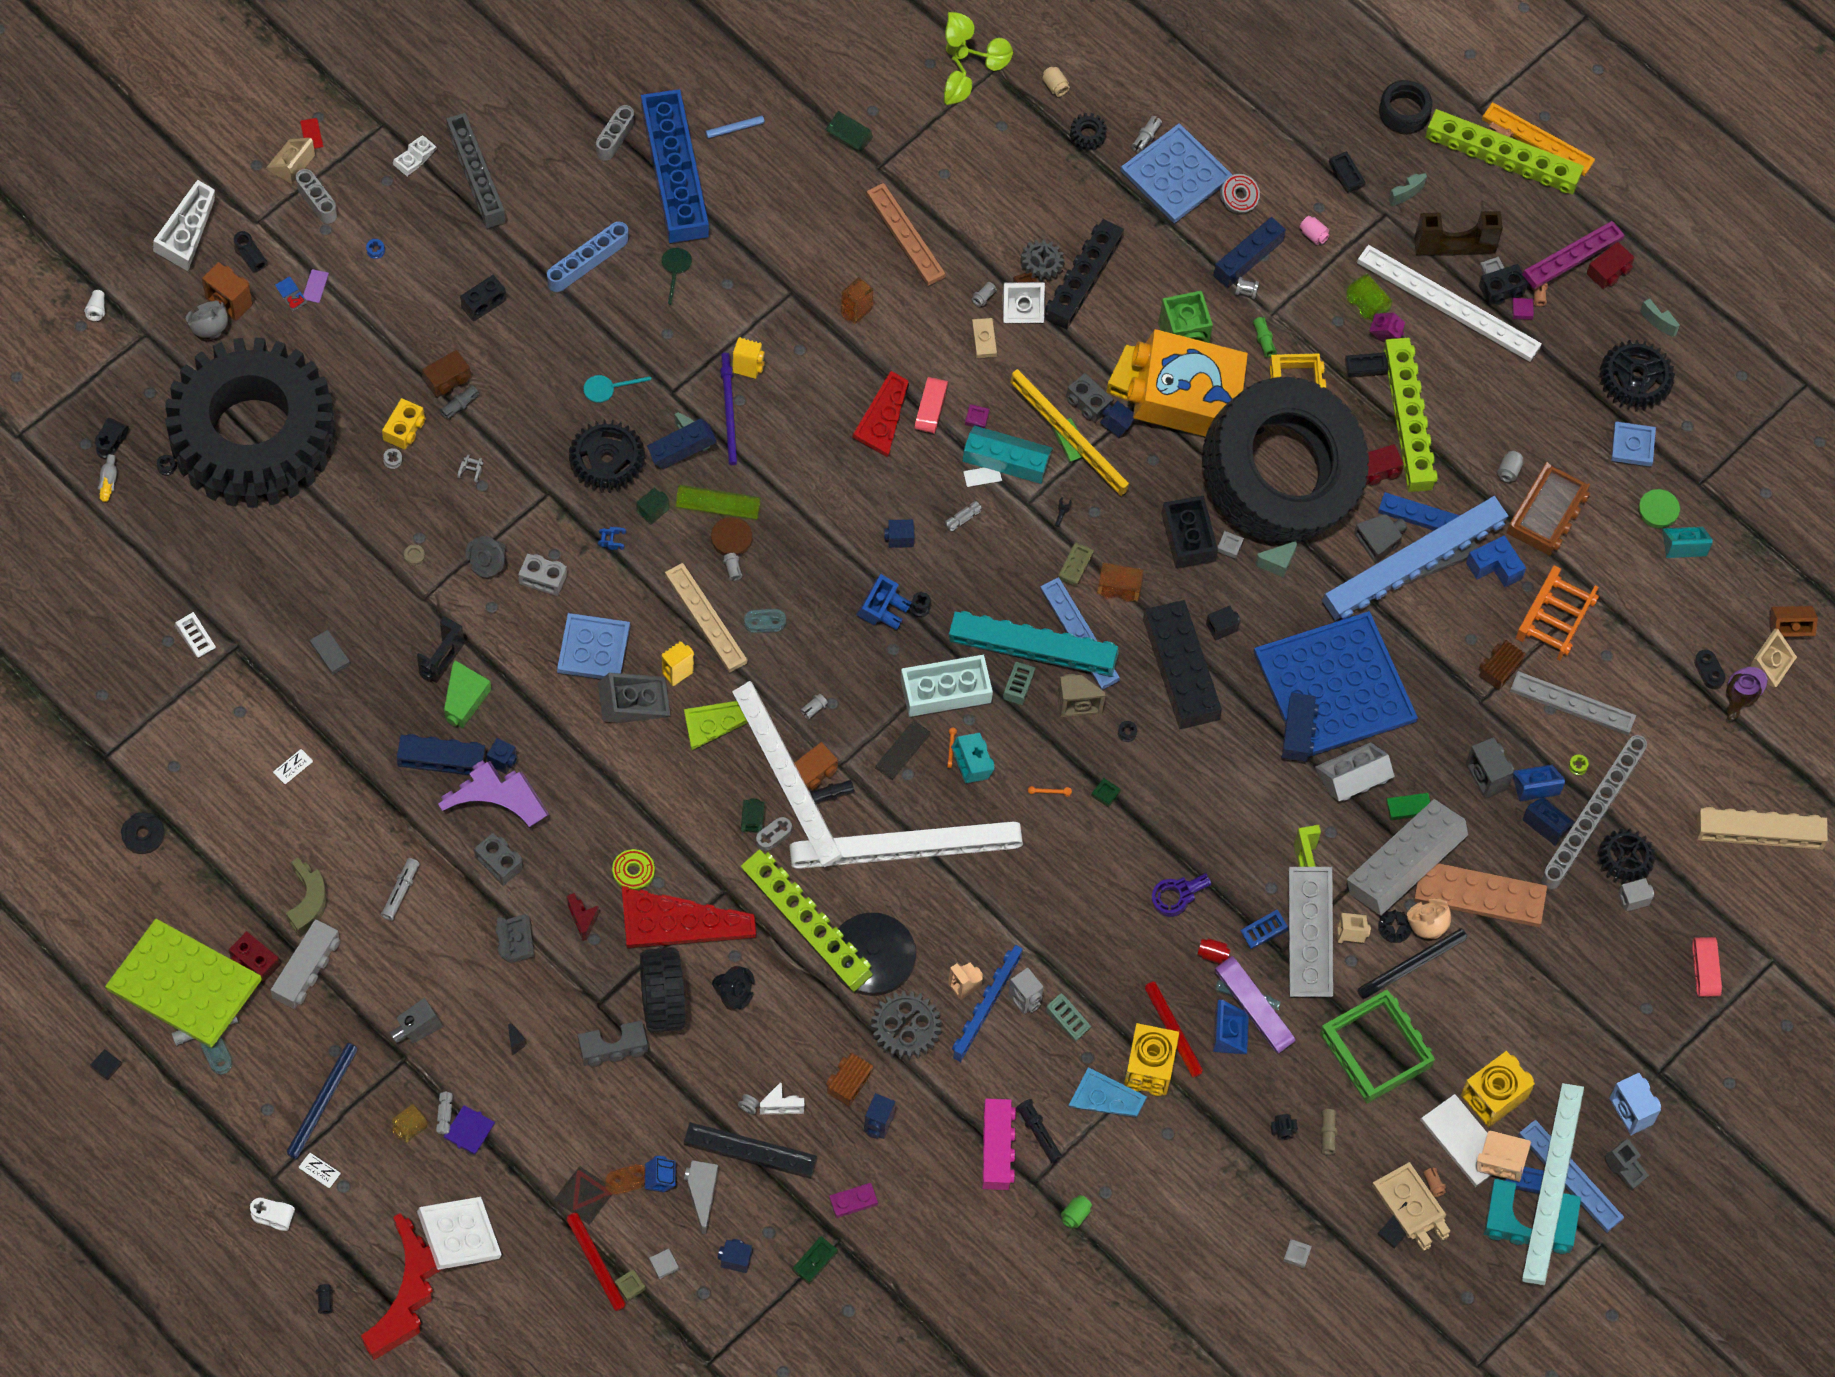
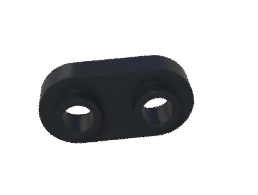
[1694,650,1725,690]

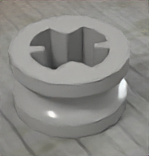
[383,448,402,469]
[738,1094,760,1114]

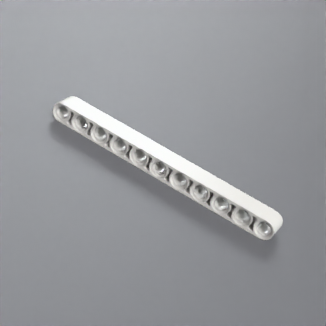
[789,822,1023,869]

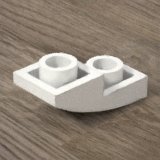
[393,135,437,176]

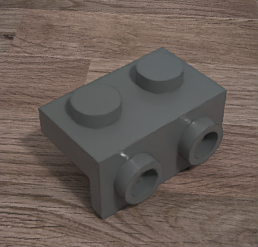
[496,914,534,963]

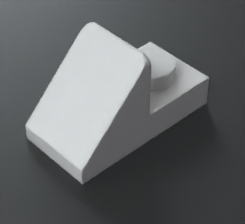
[760,1083,804,1115]

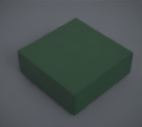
[1091,778,1121,808]

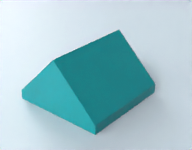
[1662,527,1713,558]

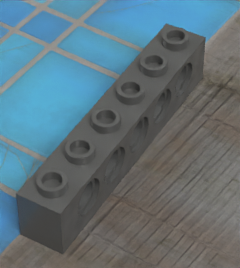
[446,113,505,229]

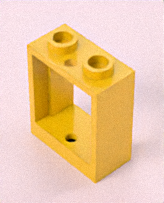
[1269,354,1326,388]

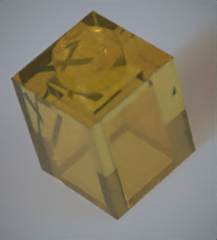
[392,1104,427,1143]

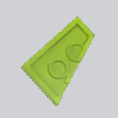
[684,701,748,751]

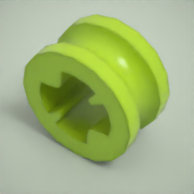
[1569,754,1589,776]

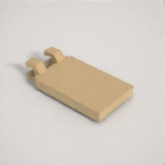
[1372,1162,1450,1252]

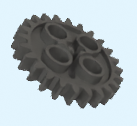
[871,991,942,1060]

